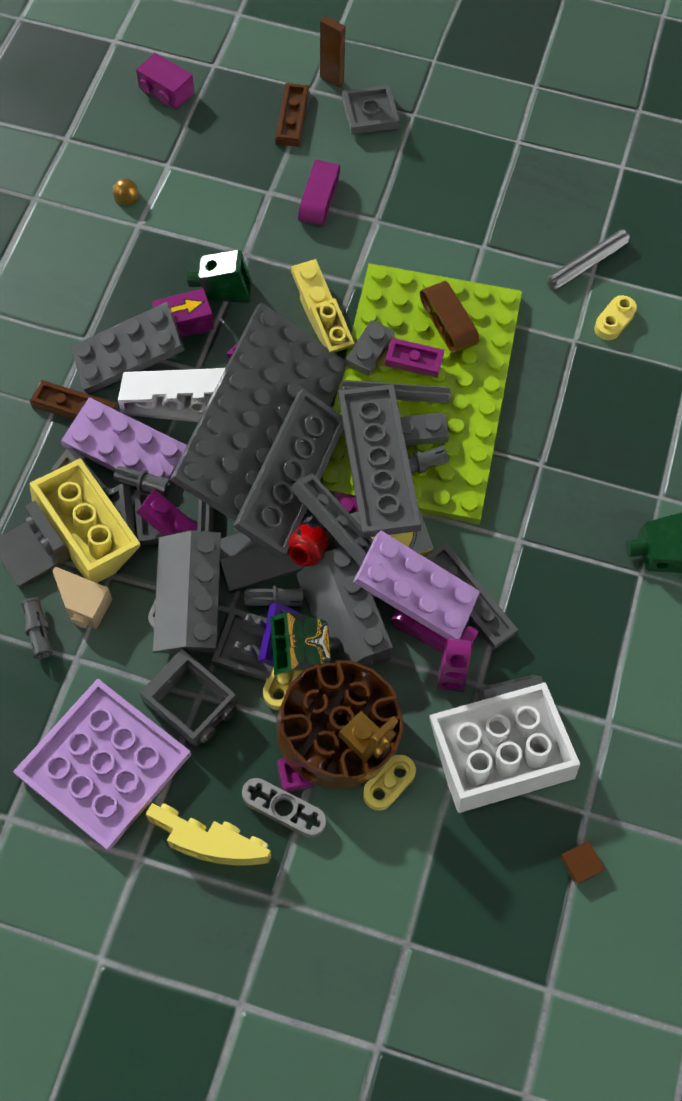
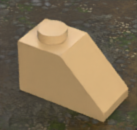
[53,567,113,629]

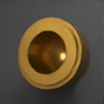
[113,178,139,206]

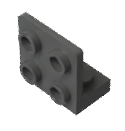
[0,501,70,588]

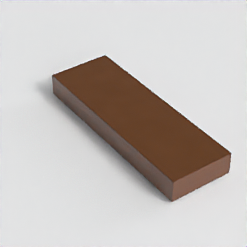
[320,16,346,87]
[275,83,309,147]
[30,380,118,420]

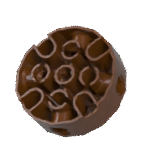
[276,660,404,789]

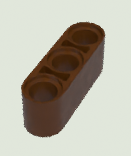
[420,281,479,353]

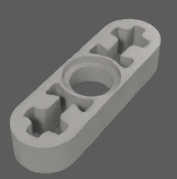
[242,778,326,838]

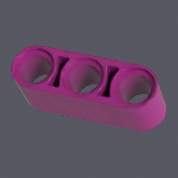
[298,159,341,226]

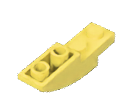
[291,259,355,352]
[146,803,271,865]

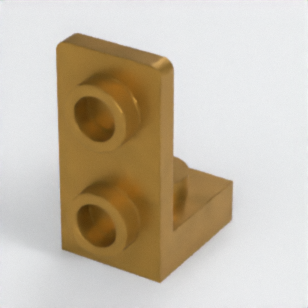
[338,711,398,762]

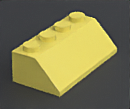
[29,458,140,583]

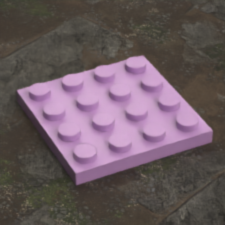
[13,679,191,852]

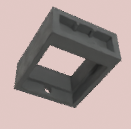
[139,649,237,748]

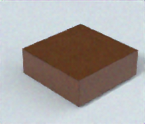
[560,841,605,885]

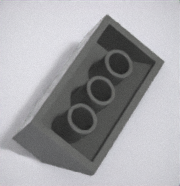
[153,530,221,656]
[296,547,393,667]

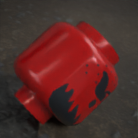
[288,523,329,567]

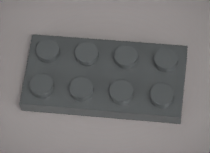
[70,302,185,395]

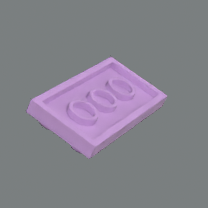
[61,397,187,479]
[353,531,480,639]

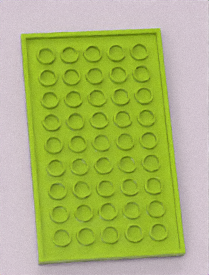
[320,263,522,525]

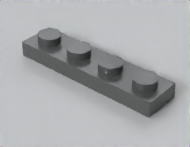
[290,473,373,567]
[424,542,518,650]

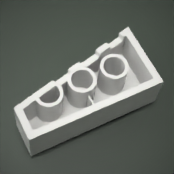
[118,368,225,422]

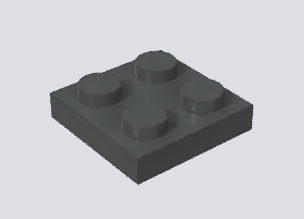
[342,85,400,135]

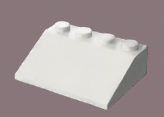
[429,682,580,813]

